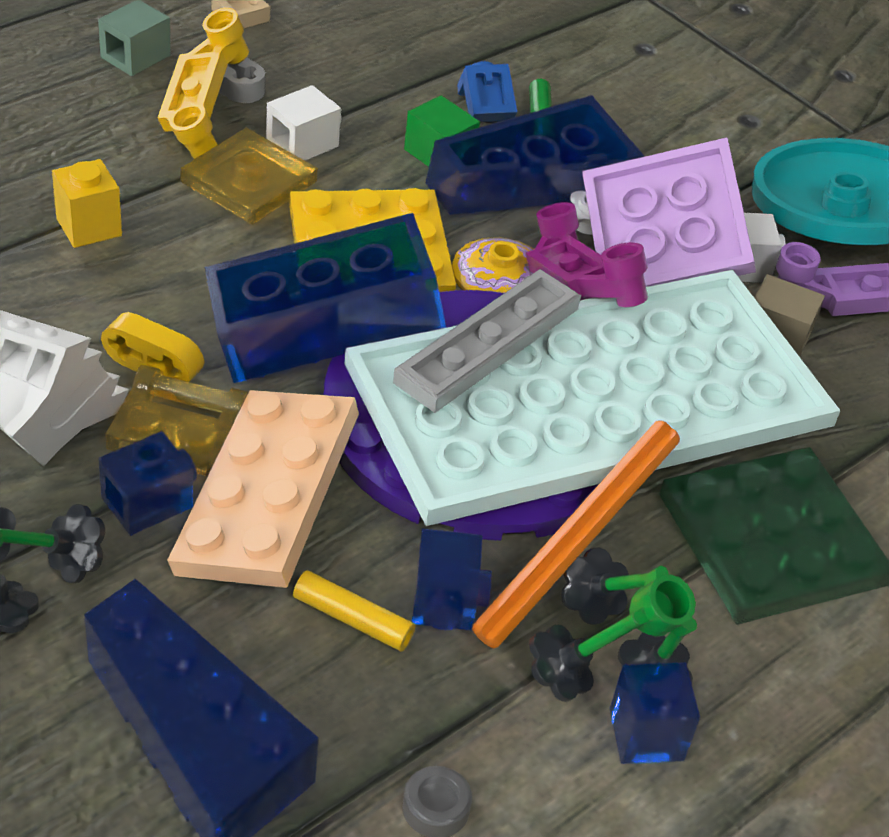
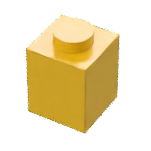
[52,159,122,248]

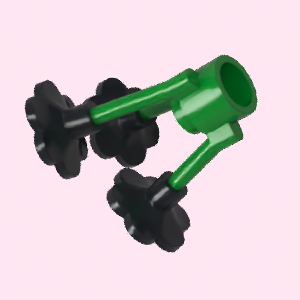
[529,547,697,706]

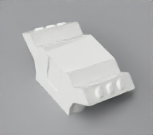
[0,310,129,467]

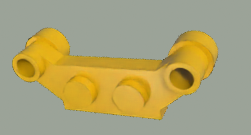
[157,8,249,161]

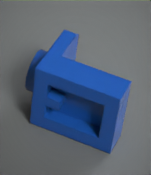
[457,61,517,122]

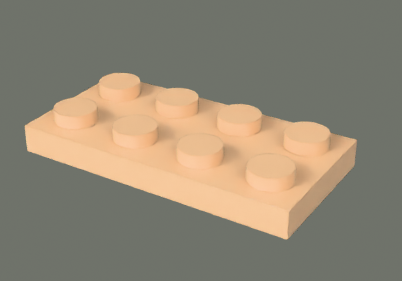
[167,390,359,588]

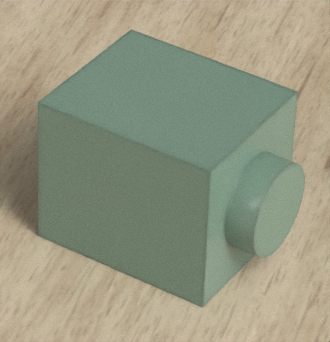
[98,0,171,76]

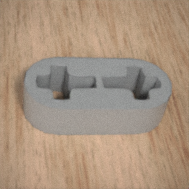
[195,44,265,103]

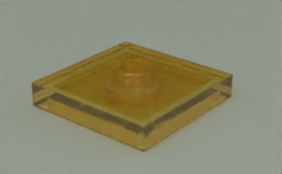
[180,127,318,225]

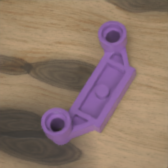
[776,242,889,316]

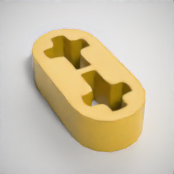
[101,312,204,389]

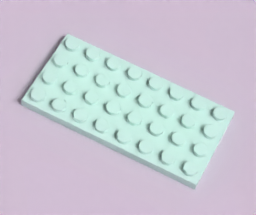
[345,270,840,526]

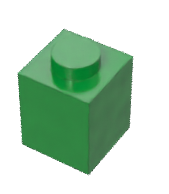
[404,95,480,177]

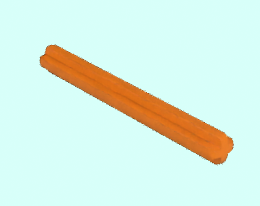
[472,420,680,649]

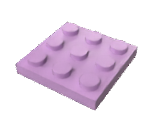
[582,138,756,287]

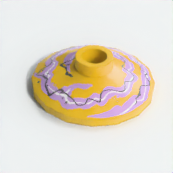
[452,237,534,293]

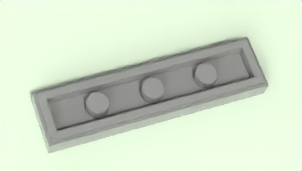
[393,269,581,413]

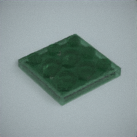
[659,447,889,625]

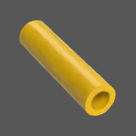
[293,570,416,652]

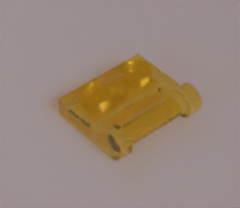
[106,364,249,476]

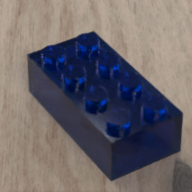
[204,213,446,383]

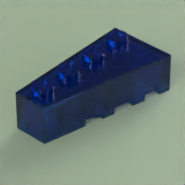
[84,578,319,837]

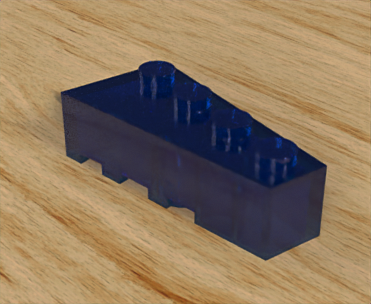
[425,95,645,215]

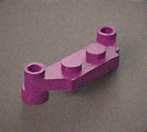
[526,202,648,307]

